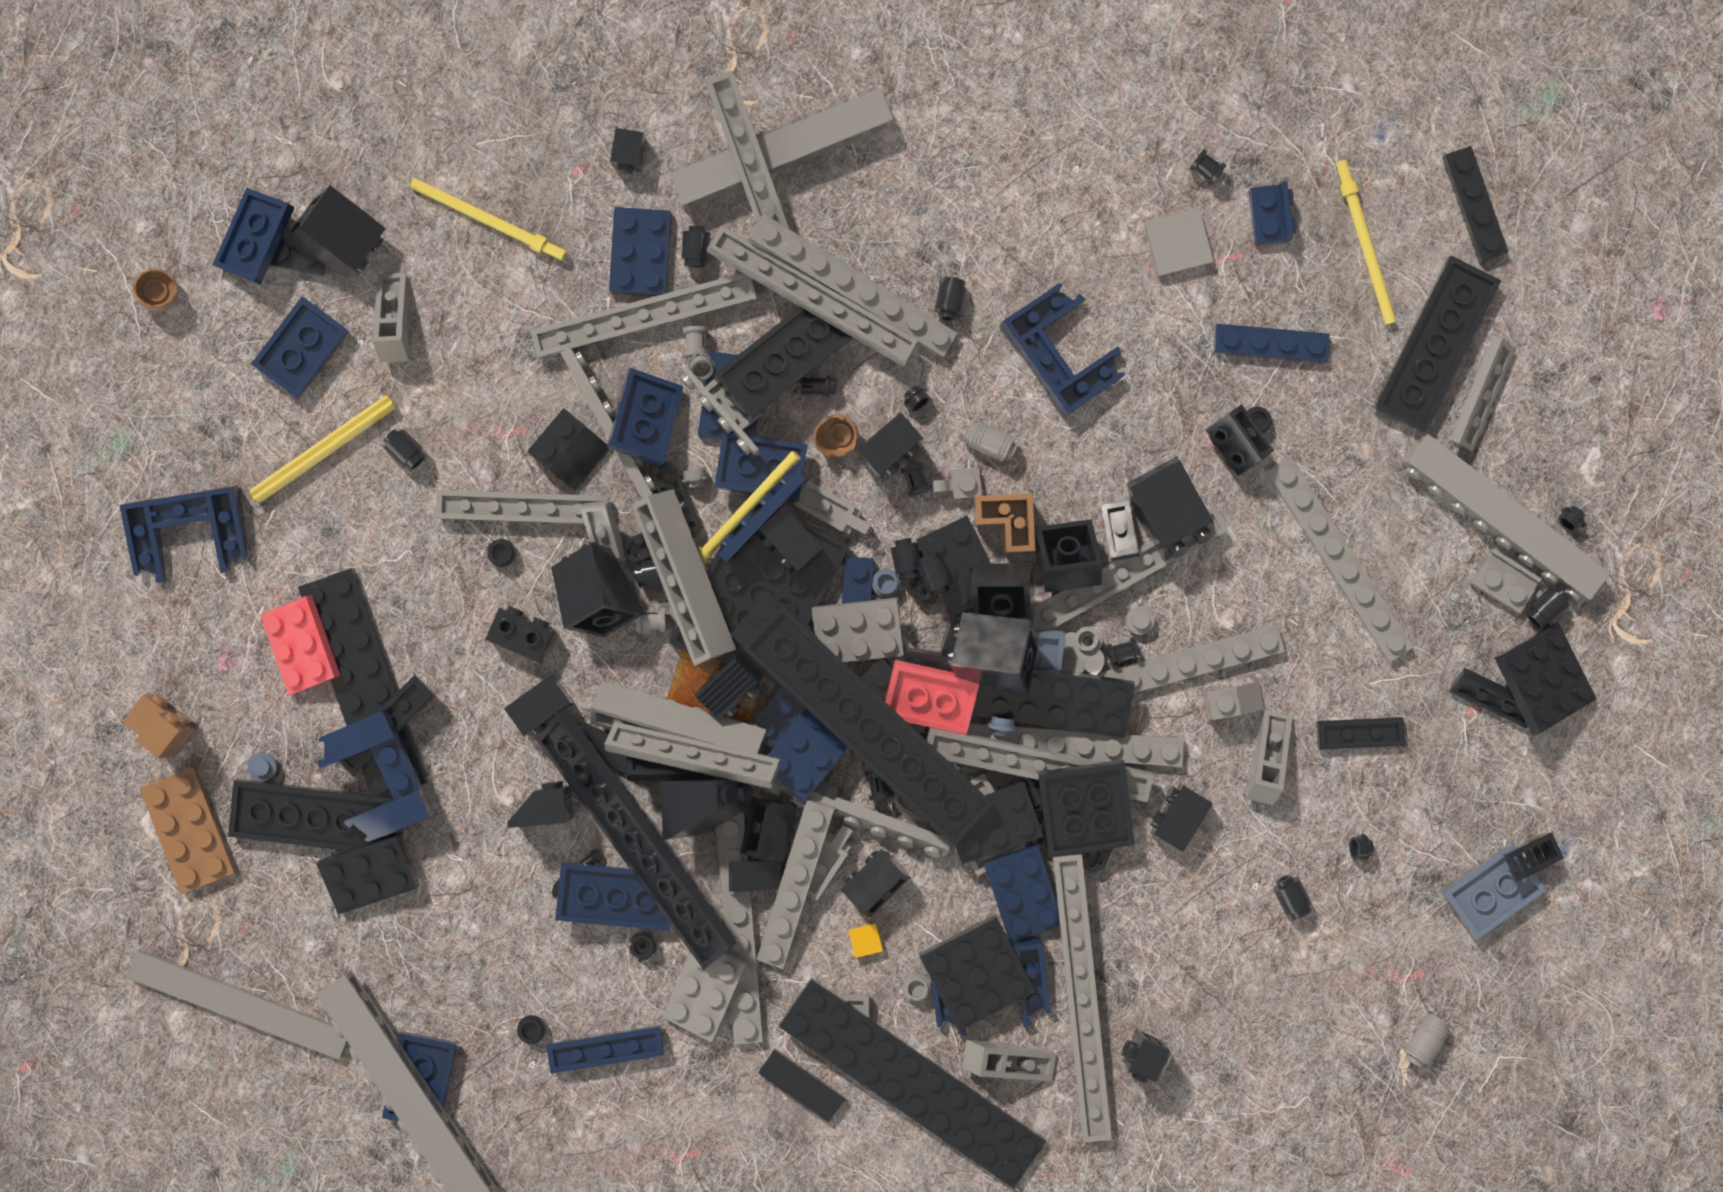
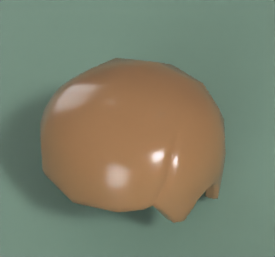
[133,268,178,312]
[813,414,860,458]

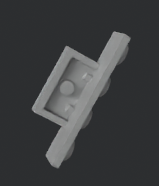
[680,364,763,458]

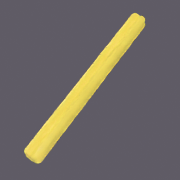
[250,396,396,503]

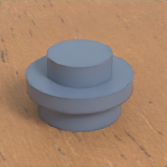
[872,569,900,597]
[988,716,1017,736]
[248,753,277,781]

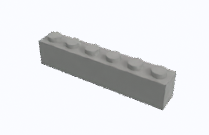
[632,489,736,666]
[590,681,766,755]

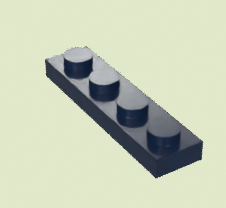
[1213,323,1330,363]
[718,469,808,562]
[546,1025,665,1074]

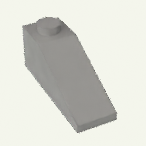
[373,272,410,363]
[1246,709,1293,805]
[962,1040,1056,1082]

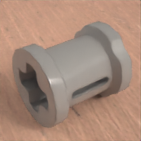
[683,326,709,358]
[636,608,667,633]

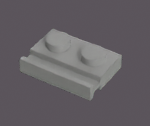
[1469,548,1542,614]

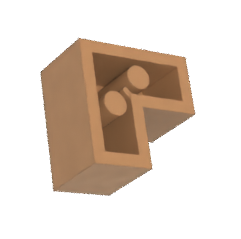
[973,493,1035,554]
[122,693,197,758]

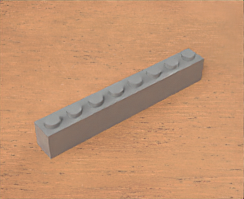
[670,88,894,211]
[1401,434,1611,602]

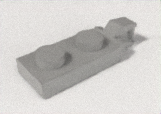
[793,480,871,535]
[580,501,626,573]
[808,824,854,901]

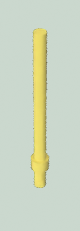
[1336,160,1396,325]
[410,178,567,261]
[697,451,801,566]

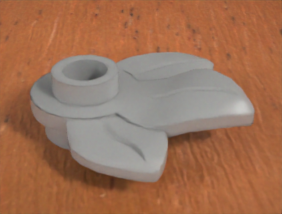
[1062,627,1105,675]

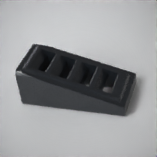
[1504,832,1564,881]

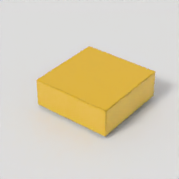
[848,922,883,958]

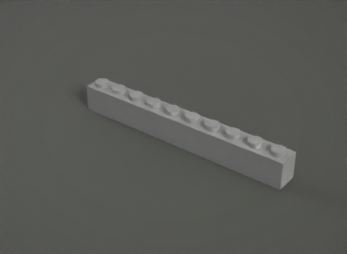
[316,970,499,1192]

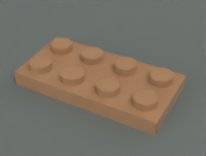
[139,767,237,895]

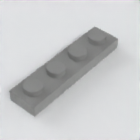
[1450,336,1515,453]

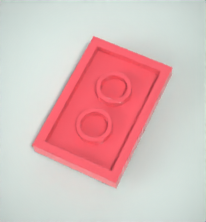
[260,595,340,695]
[885,660,979,735]

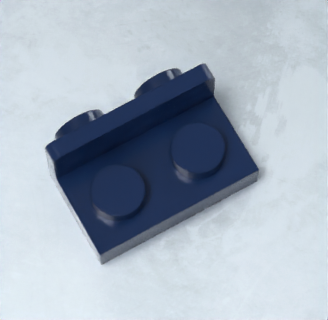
[1248,181,1297,246]

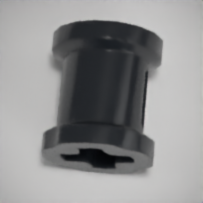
[1189,149,1227,186]
[900,462,933,497]
[1106,637,1141,669]
[865,770,894,801]

